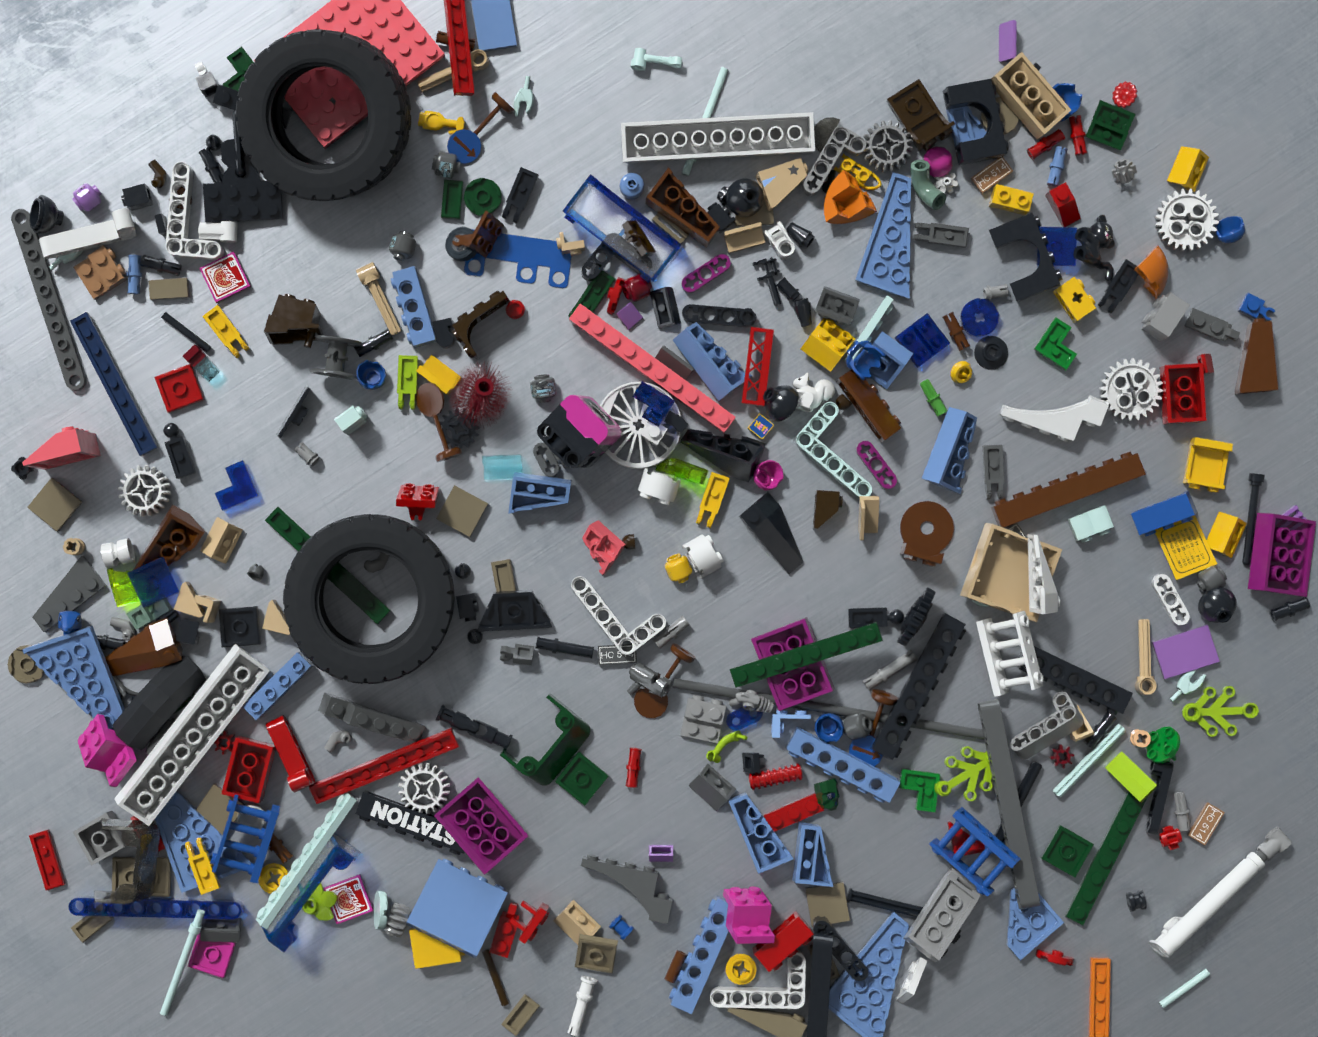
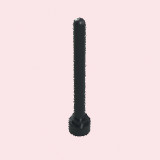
[1242,473,1265,565]

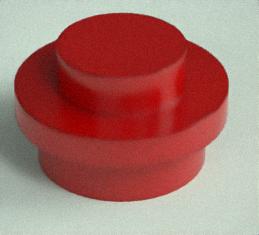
[506,300,525,319]

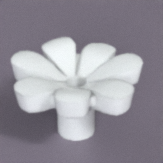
[934,173,958,194]

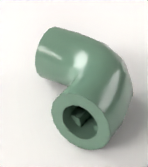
[910,160,946,210]

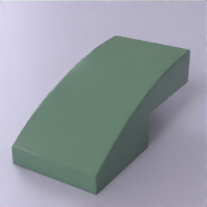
[127,593,172,630]

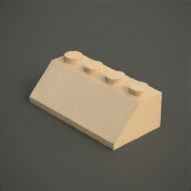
[991,52,1071,139]

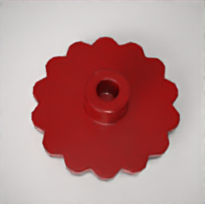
[1112,81,1138,108]

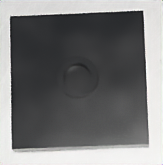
[219,606,261,648]

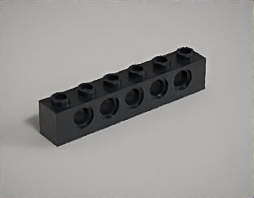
[1018,646,1133,715]

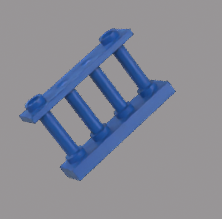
[210,794,280,883]
[929,807,1021,897]

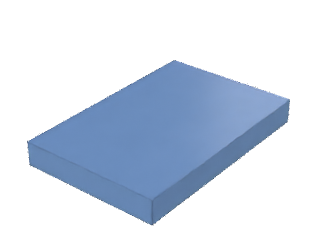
[471,0,517,52]

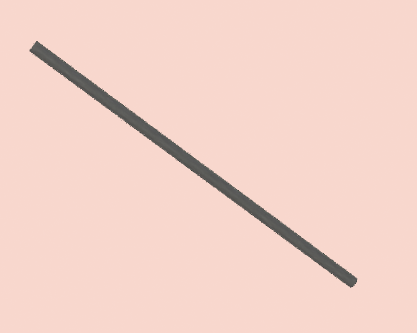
[673,678,984,740]

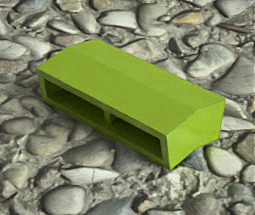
[1105,751,1157,802]

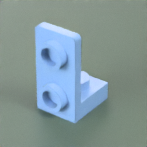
[771,710,811,738]

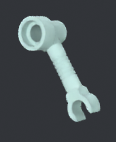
[630,48,682,71]

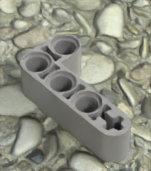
[803,127,866,196]
[1010,692,1084,759]

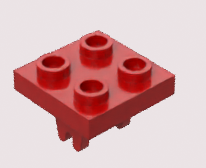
[396,483,439,521]
[510,901,549,944]

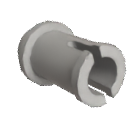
[983,284,1009,301]
[295,442,319,466]

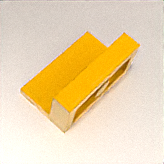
[1167,146,1209,192]
[416,354,461,396]
[1207,512,1247,558]

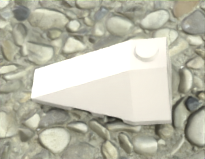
[1028,534,1060,614]

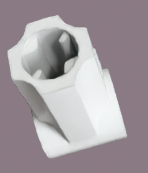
[198,221,238,243]

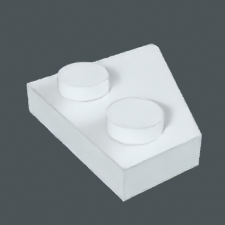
[896,957,927,1004]

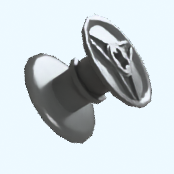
[310,335,362,379]

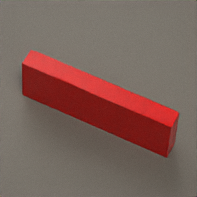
[29,829,66,891]

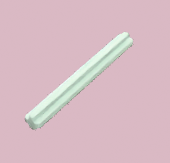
[1053,724,1126,797]

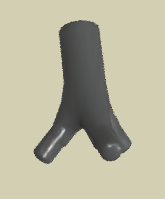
[113,676,138,701]

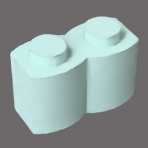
[334,405,368,436]
[1067,505,1114,543]

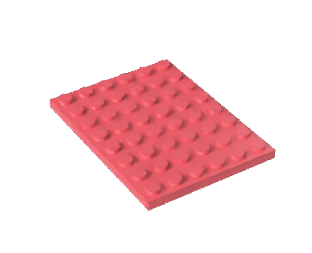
[254,0,445,149]

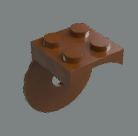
[900,501,954,567]

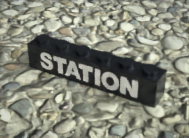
[355,790,465,855]

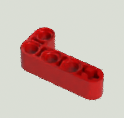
[266,715,315,793]

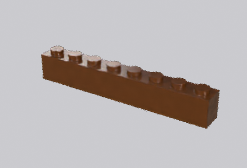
[991,451,1146,528]

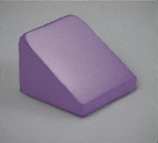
[616,302,643,330]

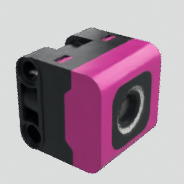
[537,395,622,468]

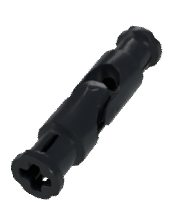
[436,705,513,751]

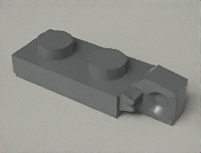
[1184,308,1240,341]

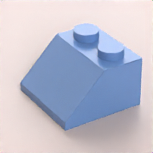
[870,331,913,389]

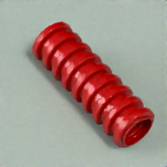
[748,763,803,790]

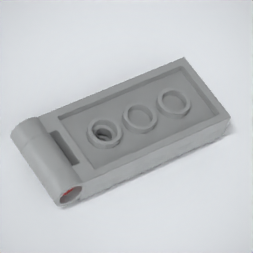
[903,865,982,962]

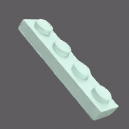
[843,295,893,362]

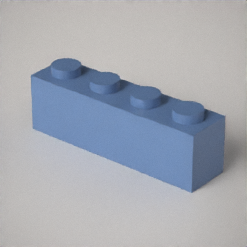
[673,322,753,401]
[922,407,977,494]
[728,792,794,874]

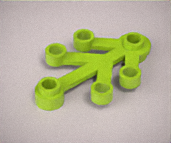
[1182,686,1259,737]
[935,746,993,801]

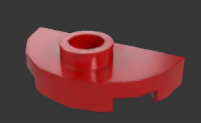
[607,277,625,315]
[1035,949,1074,966]

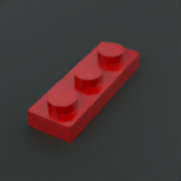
[763,793,824,832]

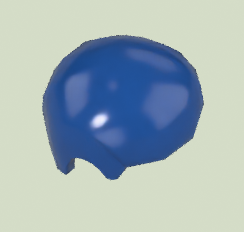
[1215,216,1245,244]
[356,360,386,390]
[815,713,844,743]

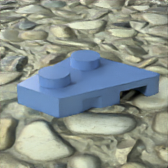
[946,106,986,146]

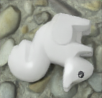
[793,373,835,412]

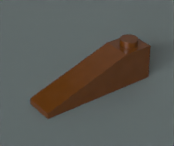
[132,505,205,582]
[105,618,183,676]

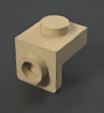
[556,232,585,256]

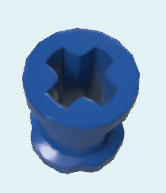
[608,914,634,940]

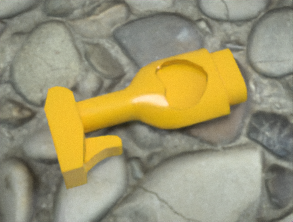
[418,111,465,134]

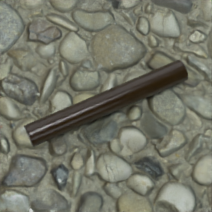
[482,949,509,1006]

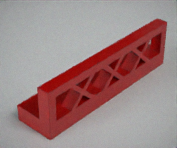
[741,327,774,407]

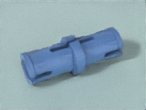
[1047,146,1067,187]
[126,255,142,294]

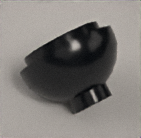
[726,178,764,217]
[29,195,64,233]
[763,385,799,422]
[1198,587,1237,623]

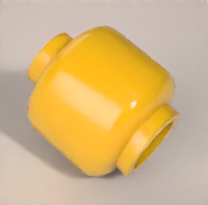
[664,553,693,583]

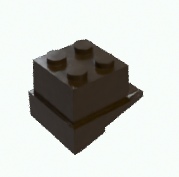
[264,294,324,348]

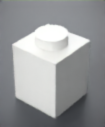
[641,418,668,446]

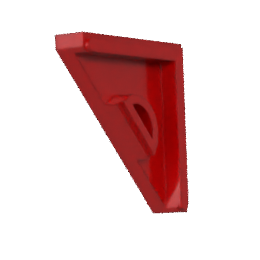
[947,821,985,856]

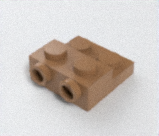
[73,245,127,300]

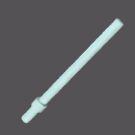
[682,67,728,176]
[160,909,205,1016]

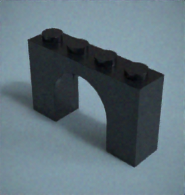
[942,79,1009,165]
[989,213,1063,302]

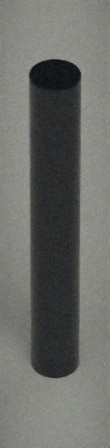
[161,312,211,352]

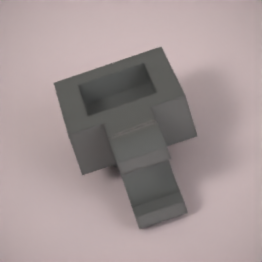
[500,644,535,665]

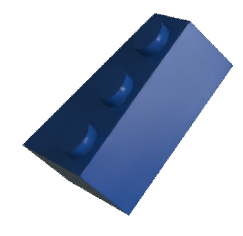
[1131,491,1197,537]

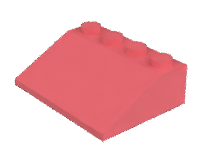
[22,426,101,470]

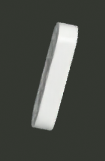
[1152,574,1190,625]

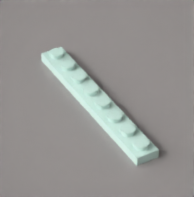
[256,792,357,929]

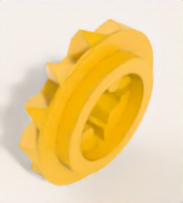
[259,863,288,894]
[726,953,757,985]

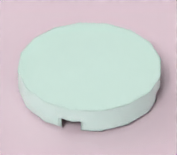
[374,891,388,930]

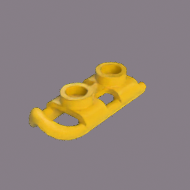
[834,154,882,190]

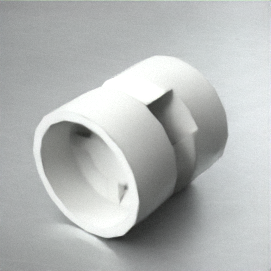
[101,538,135,569]

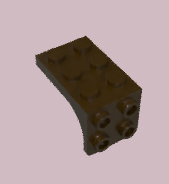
[886,79,956,151]
[452,291,510,360]

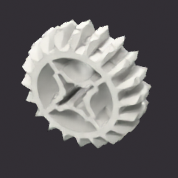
[118,465,171,517]
[398,763,450,815]

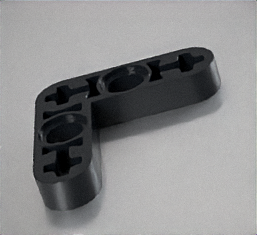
[581,233,652,281]

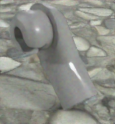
[110,617,135,640]
[324,730,351,752]

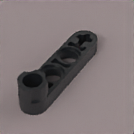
[682,304,757,327]
[1145,761,1174,835]
[813,916,868,981]

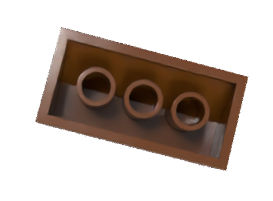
[836,369,901,443]

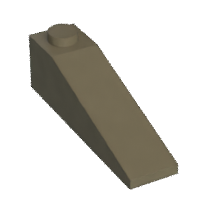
[727,1008,807,1037]

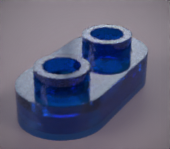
[726,707,763,731]

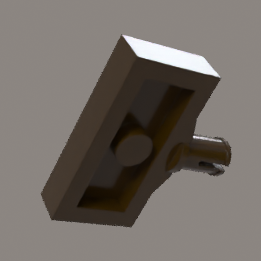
[622,220,656,257]

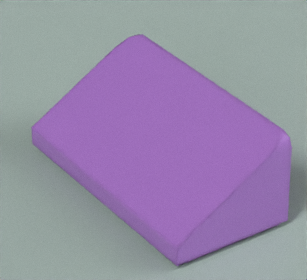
[999,20,1017,62]

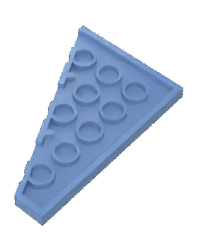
[22,626,125,730]
[155,791,252,893]
[829,912,909,1037]

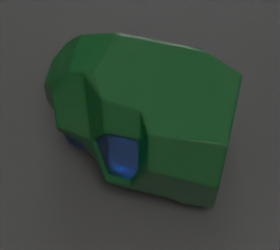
[814,778,840,811]

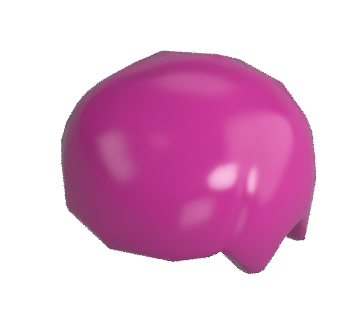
[923,146,952,177]
[753,460,784,491]

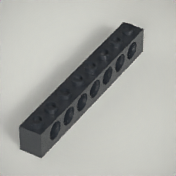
[870,613,966,760]

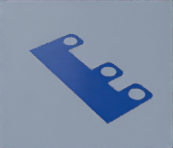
[464,229,572,288]

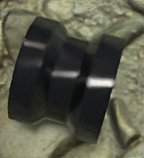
[1126,890,1147,912]

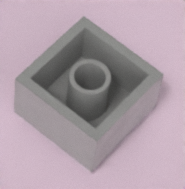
[1141,292,1190,341]
[73,811,131,866]

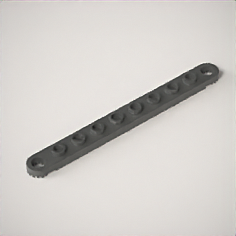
[11,209,86,391]

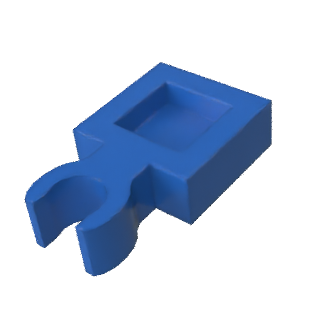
[1238,293,1275,321]

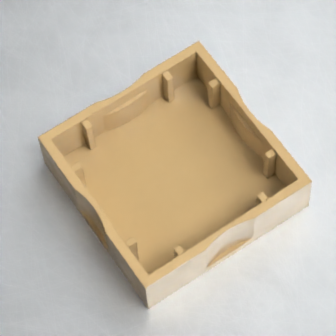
[960,523,1062,622]

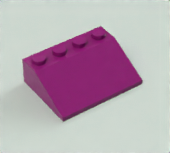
[1248,513,1316,597]
[751,617,835,711]
[434,777,528,875]

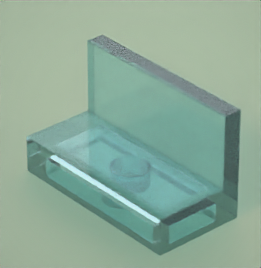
[482,455,522,480]

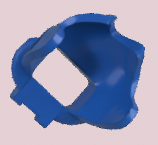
[1052,83,1082,122]
[846,341,886,381]

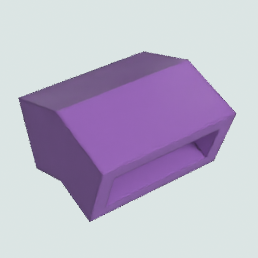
[649,845,673,862]

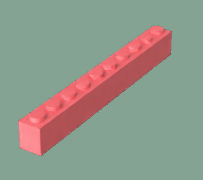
[569,304,736,434]

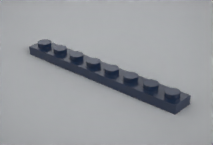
[70,312,159,456]

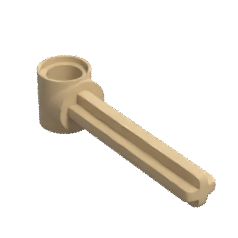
[418,49,489,91]
[356,262,401,335]
[1135,619,1157,695]

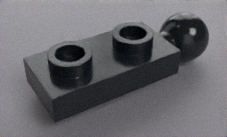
[163,423,196,479]
[848,607,904,628]

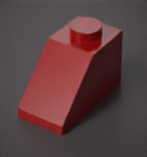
[1045,182,1081,228]

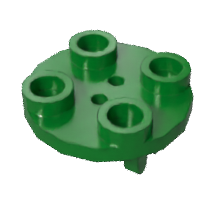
[1146,727,1180,763]

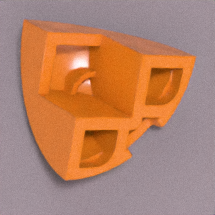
[824,170,877,224]
[1134,245,1169,299]

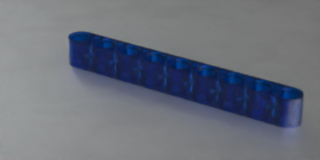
[68,896,245,919]

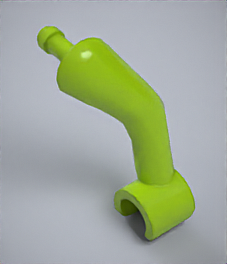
[706,730,748,763]

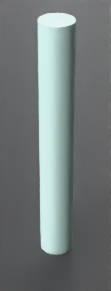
[1159,969,1210,1009]

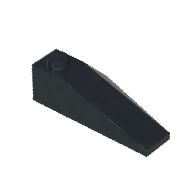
[681,429,766,483]
[739,492,803,574]

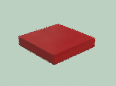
[154,364,205,413]

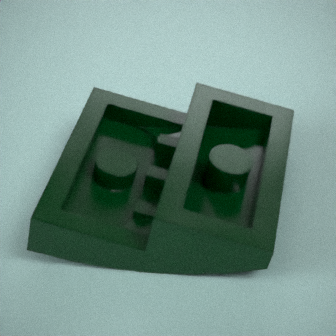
[1085,100,1136,150]

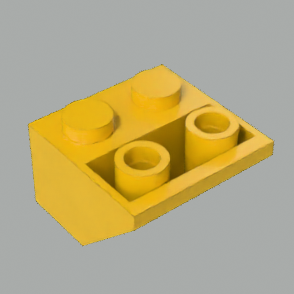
[800,318,856,372]

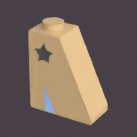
[755,158,808,212]

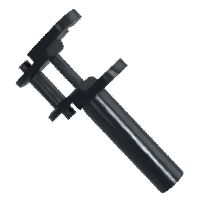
[752,257,782,306]

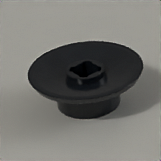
[974,336,1008,370]

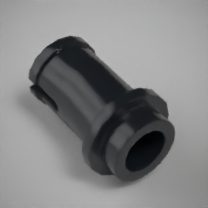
[776,277,800,302]

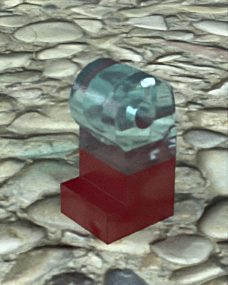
[182,344,220,382]

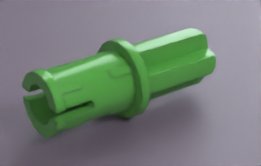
[920,379,948,417]

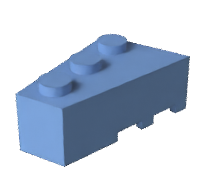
[508,472,572,514]
[792,822,833,887]

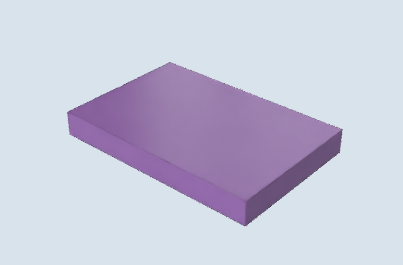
[1152,625,1220,679]

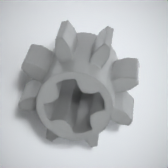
[1112,159,1137,183]

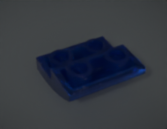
[895,313,950,368]

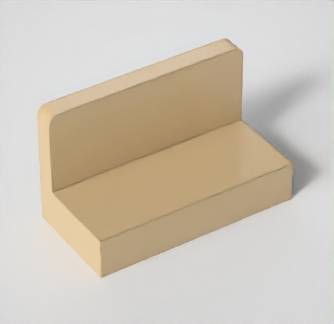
[724,222,766,254]
[858,496,879,540]
[200,517,243,564]
[193,595,221,623]
[553,900,601,945]

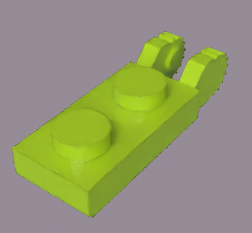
[397,355,418,410]

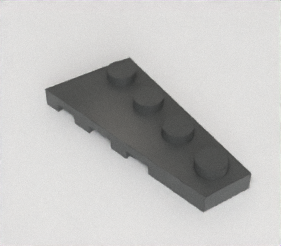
[32,555,107,632]

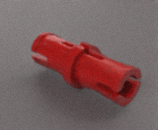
[1069,115,1087,156]
[1027,129,1065,160]
[625,748,642,788]

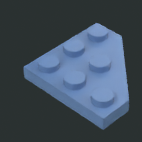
[1007,887,1064,961]

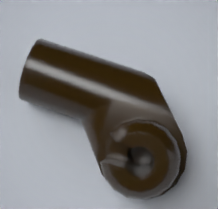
[148,159,166,188]

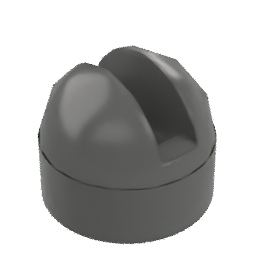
[247,564,264,580]

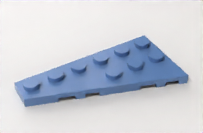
[855,172,911,300]

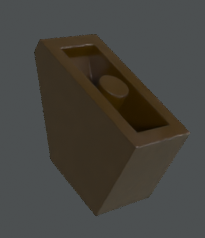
[813,490,843,529]

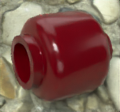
[622,274,652,302]

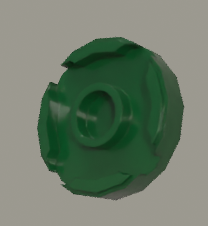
[464,178,502,216]

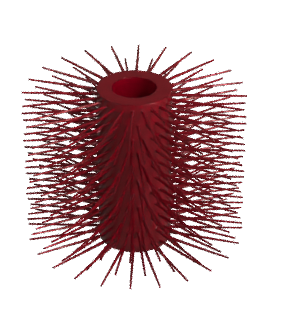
[449,361,511,428]

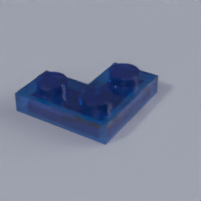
[632,381,675,427]
[215,460,259,511]

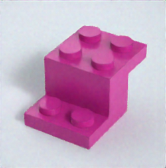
[78,714,137,787]
[723,886,775,944]

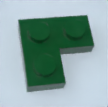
[223,46,254,91]

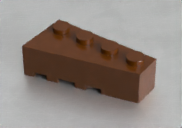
[645,167,720,248]

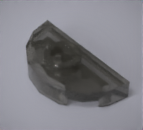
[814,117,840,153]

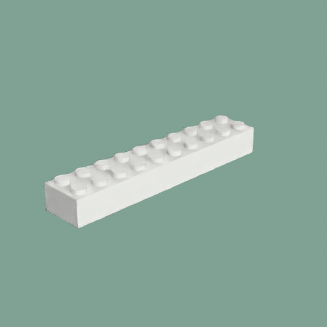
[621,112,815,163]
[115,644,270,826]

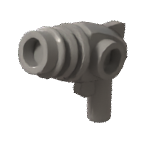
[729,690,774,713]

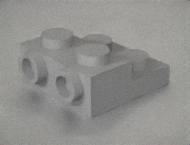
[680,695,726,743]

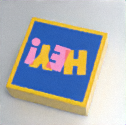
[748,413,774,440]

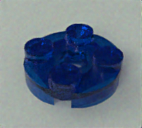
[960,298,999,337]

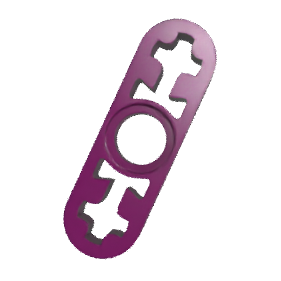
[681,254,731,293]
[856,441,897,489]

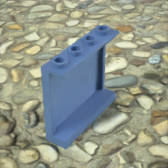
[406,858,508,959]

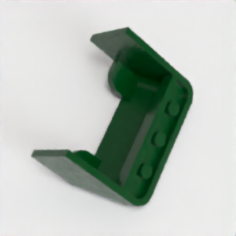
[500,693,591,786]

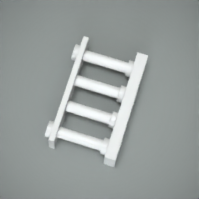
[976,611,1044,697]

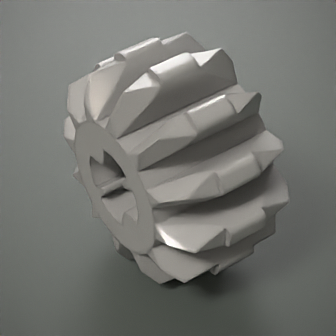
[384,903,411,938]

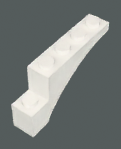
[1000,395,1109,442]

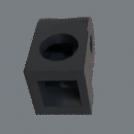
[432,318,454,349]

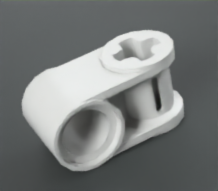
[763,221,795,260]

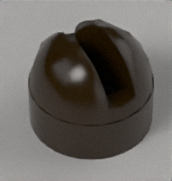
[835,394,852,410]
[622,534,636,549]

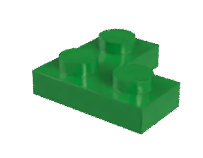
[1033,317,1077,370]
[899,768,940,812]

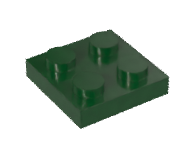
[555,751,609,806]
[1040,824,1094,878]

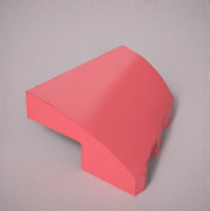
[582,520,626,575]

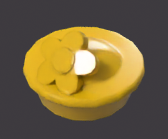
[950,361,972,383]

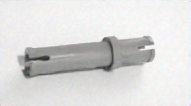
[863,650,918,691]

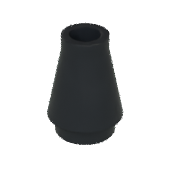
[786,222,815,249]
[792,298,812,327]

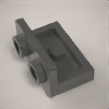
[815,286,860,325]

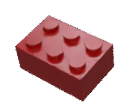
[1159,363,1207,424]
[221,736,276,803]
[752,911,814,972]

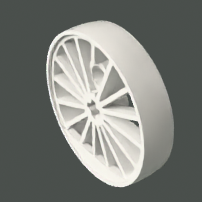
[600,382,681,469]

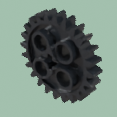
[897,587,936,646]

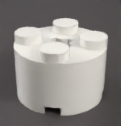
[638,468,681,505]
[682,534,724,579]

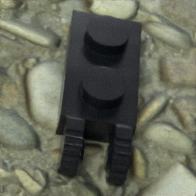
[502,167,539,223]
[1098,259,1139,313]

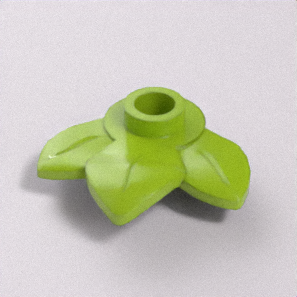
[302,883,337,921]

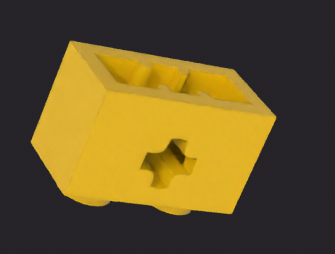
[989,184,1034,215]
[1053,276,1096,323]

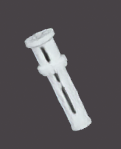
[568,976,598,1036]

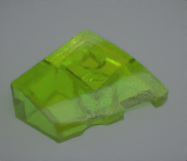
[656,458,708,485]
[107,568,156,607]

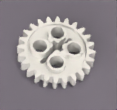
[1155,189,1219,251]
[1099,358,1163,421]

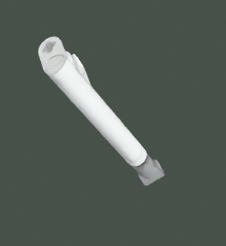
[1149,827,1292,958]

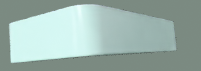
[795,402,872,498]

